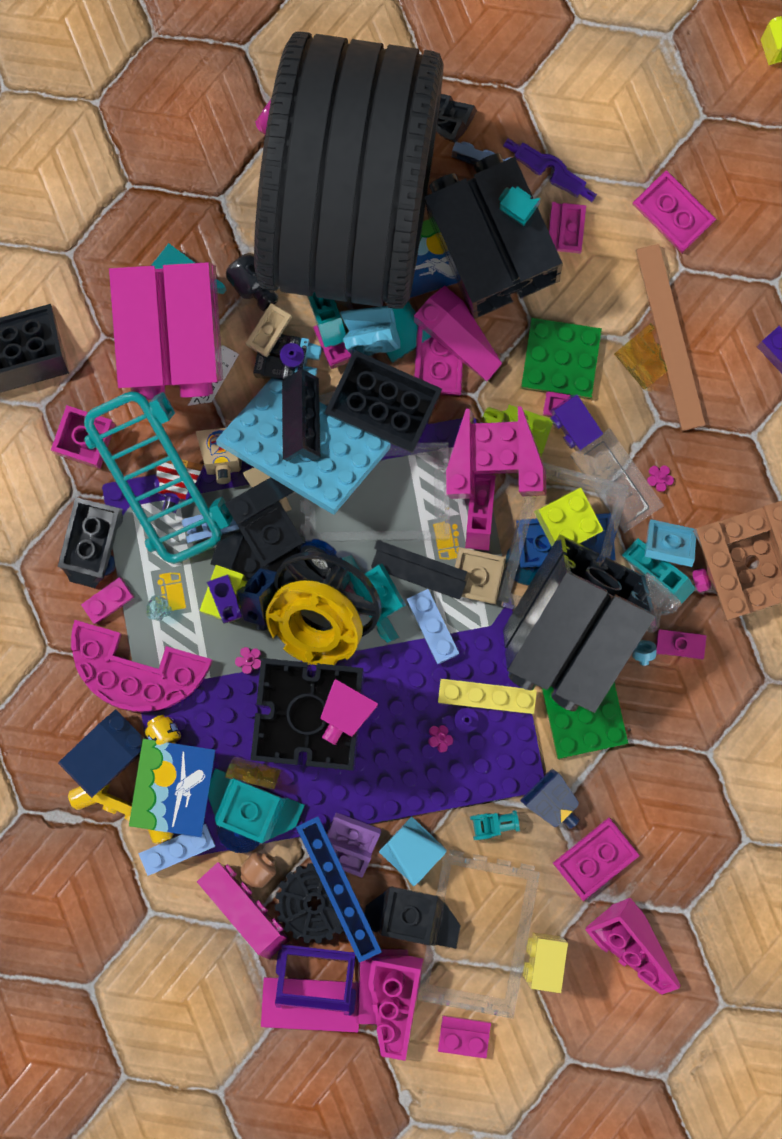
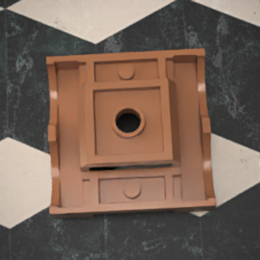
[693,501,782,622]

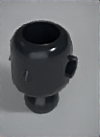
[226,253,279,311]

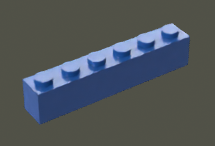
[296,816,382,963]

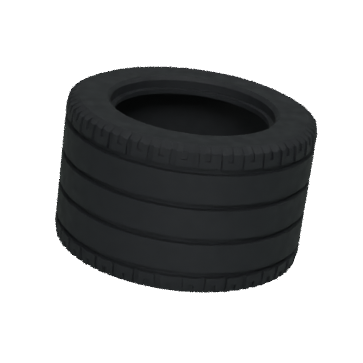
[254,32,444,309]

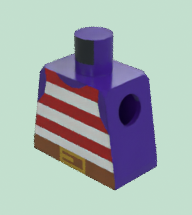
[155,454,205,514]

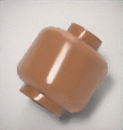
[240,852,276,888]

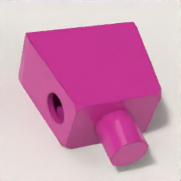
[320,679,378,745]

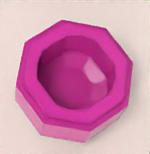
[693,568,712,592]

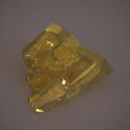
[614,323,668,390]
[225,756,281,789]

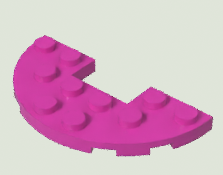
[71,620,213,712]

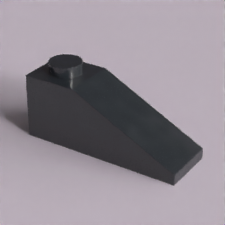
[225,477,295,525]

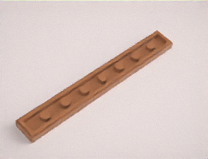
[636,244,705,432]

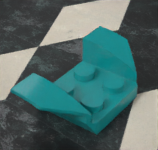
[208,768,305,843]

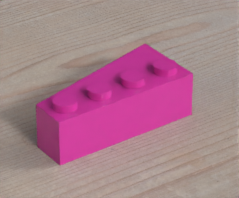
[197,862,290,959]

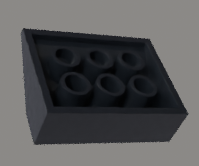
[0,304,69,393]
[325,350,442,453]

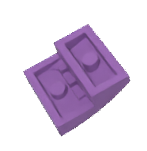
[327,813,381,878]

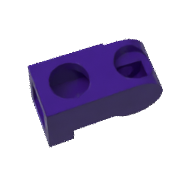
[207,574,242,624]

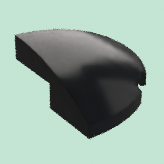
[436,94,477,143]

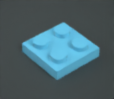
[645,519,696,567]

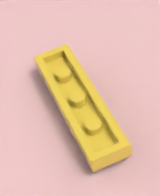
[438,679,537,714]

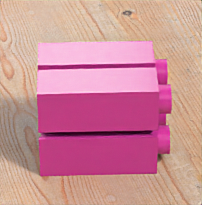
[109,262,223,400]

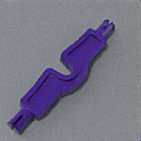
[503,138,597,202]

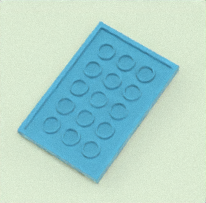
[216,378,390,515]

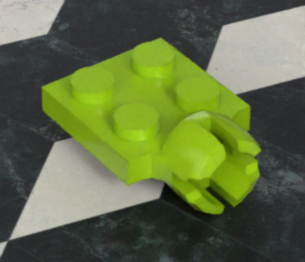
[481,404,553,457]

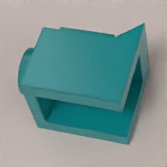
[499,186,541,226]

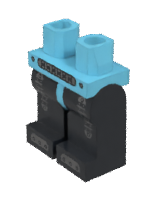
[253,334,322,380]

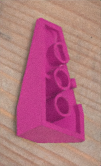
[414,286,502,382]
[585,898,681,995]
[368,954,424,1061]

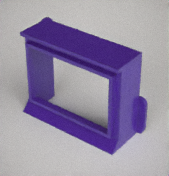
[275,945,356,1016]

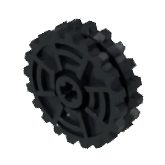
[275,863,343,943]

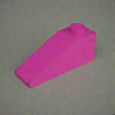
[465,474,496,550]

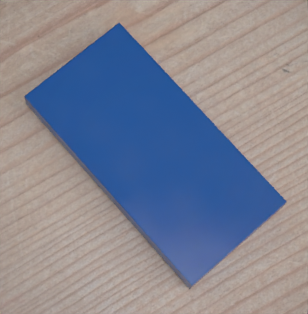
[516,513,616,568]

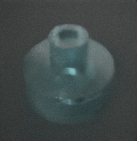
[146,596,172,621]

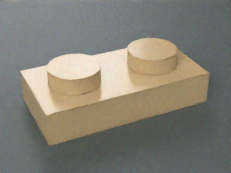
[246,303,292,357]

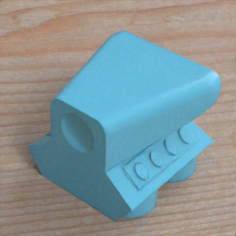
[340,306,400,356]
[379,816,447,886]

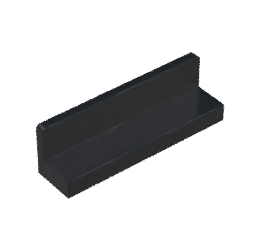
[282,368,321,461]
[371,540,470,599]

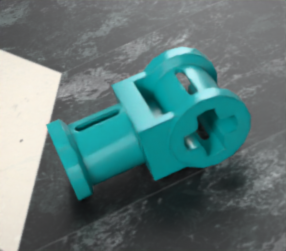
[469,810,520,840]

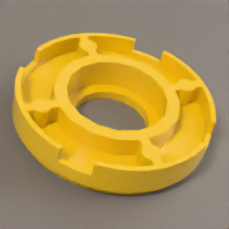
[266,581,363,665]

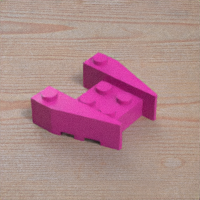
[446,406,547,499]

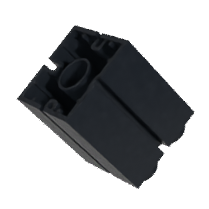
[425,153,563,319]
[503,534,655,713]
[251,658,365,770]

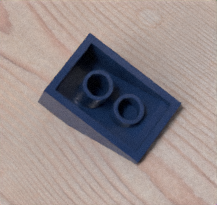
[58,709,145,798]

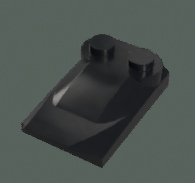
[57,497,123,588]

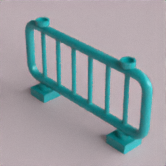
[84,391,233,564]

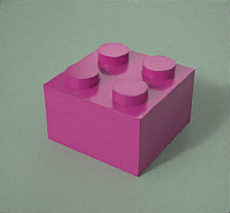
[51,405,115,469]

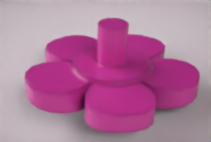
[647,465,674,492]
[235,647,261,674]
[428,725,453,752]

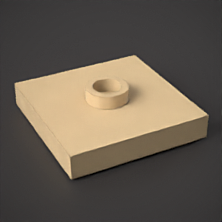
[455,547,507,604]

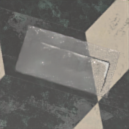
[570,428,664,533]

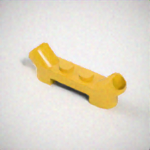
[68,783,173,844]

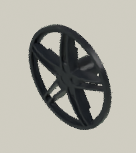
[274,552,381,637]

